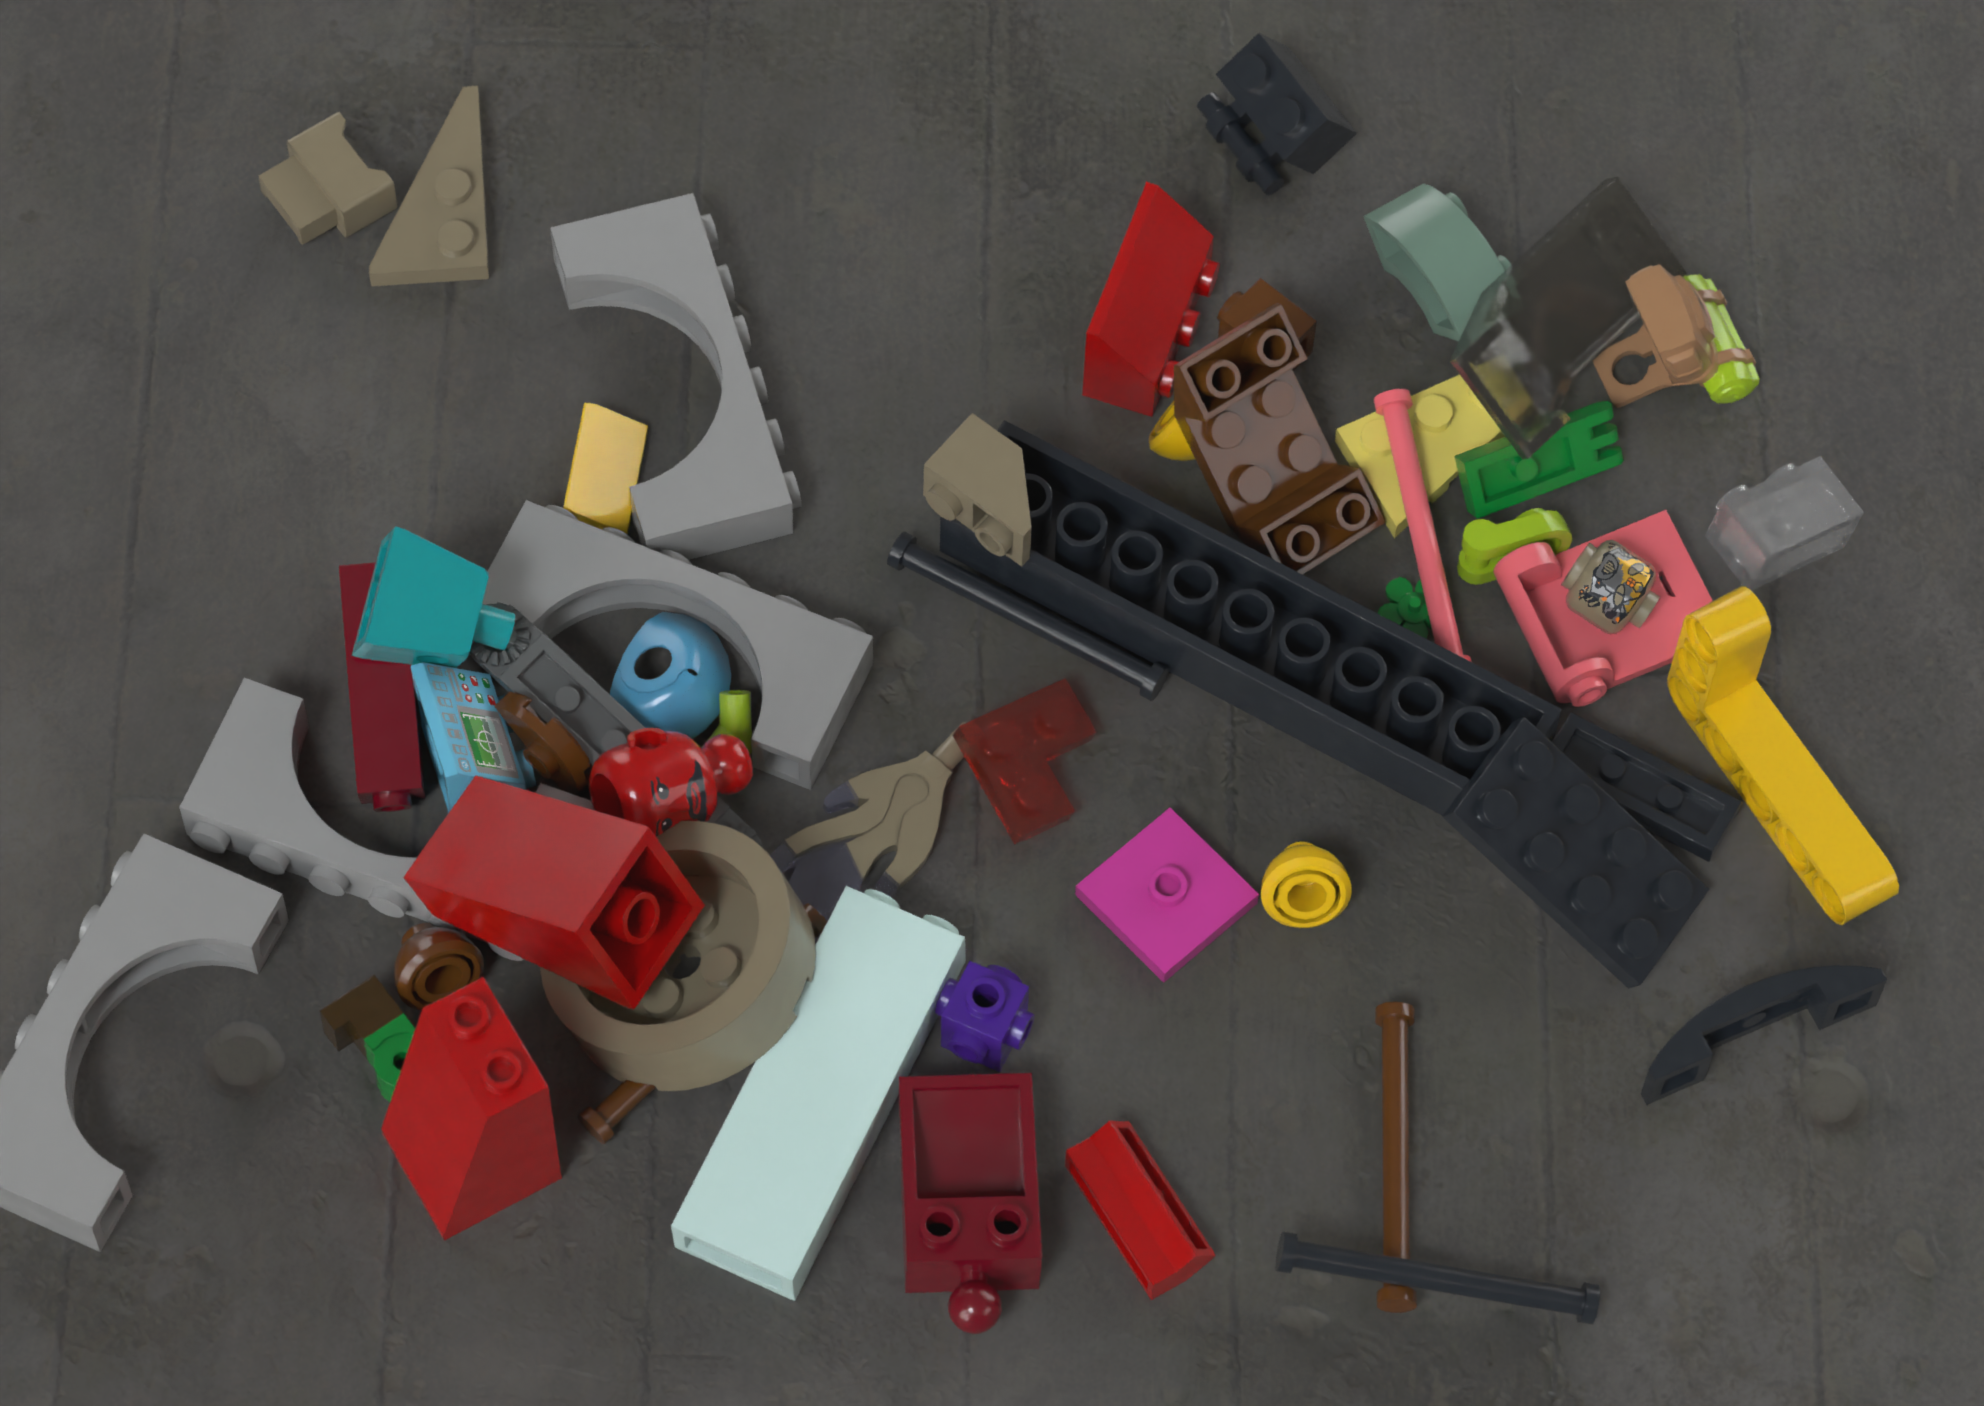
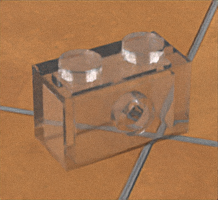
[1705,456,1864,591]

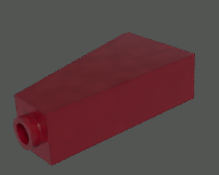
[339,562,426,812]

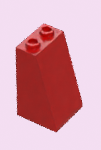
[403,775,705,1010]
[381,977,562,1241]

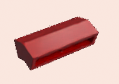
[1065,1121,1216,1300]

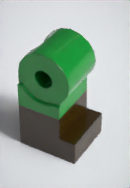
[319,975,415,1102]

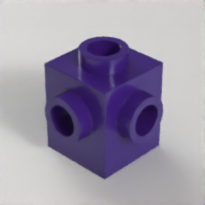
[935,960,1035,1072]

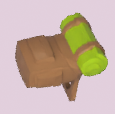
[1592,264,1760,408]

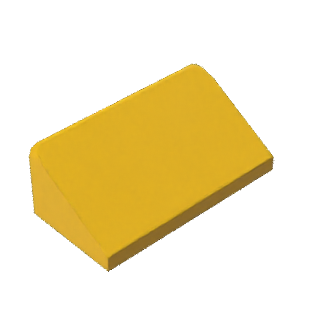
[563,402,648,535]

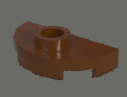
[494,691,590,797]

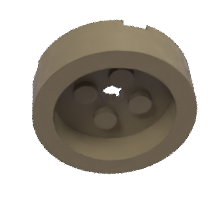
[540,821,816,1091]

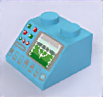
[411,662,536,813]

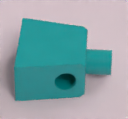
[352,526,515,668]

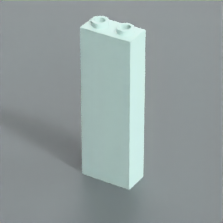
[671,886,966,1301]

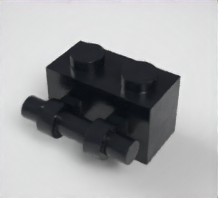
[1197,33,1357,195]

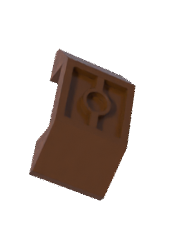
[1174,303,1385,575]

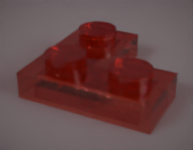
[952,678,1097,845]

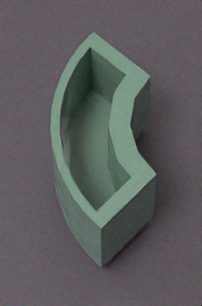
[1363,183,1523,343]

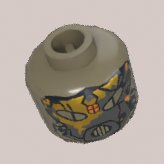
[1561,540,1660,635]

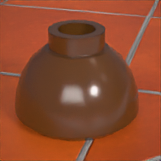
[394,923,484,1010]

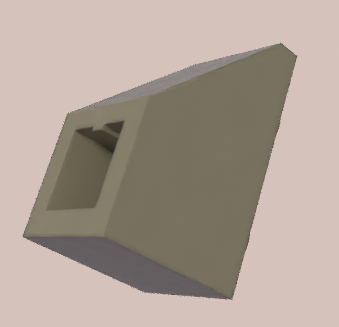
[923,413,1031,566]

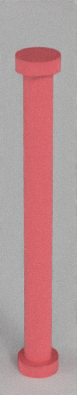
[1374,389,1472,662]

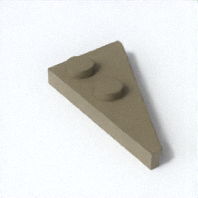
[369,86,489,287]

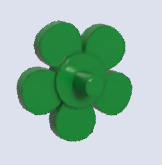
[1378,577,1432,639]

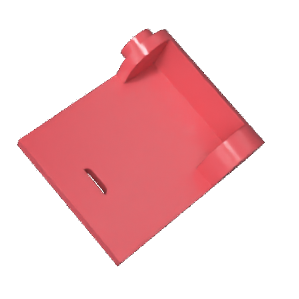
[1493,510,1713,707]

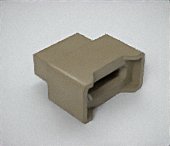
[258,111,398,245]

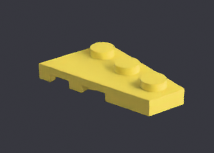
[1335,357,1529,538]

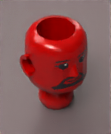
[589,728,753,837]

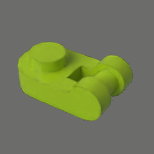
[1457,508,1573,585]

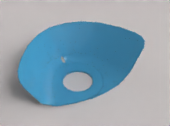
[610,612,732,739]

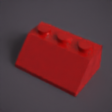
[1082,182,1220,417]

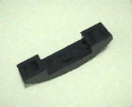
[1641,965,1887,1105]

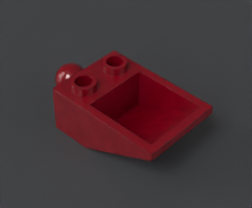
[899,1073,1042,1334]

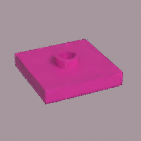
[1075,808,1259,983]

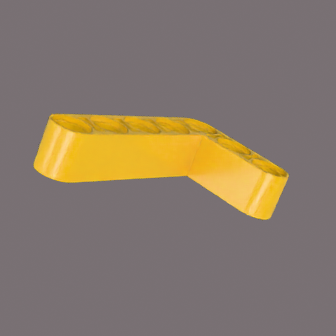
[1667,586,1899,925]

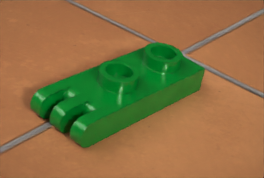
[1454,401,1624,519]

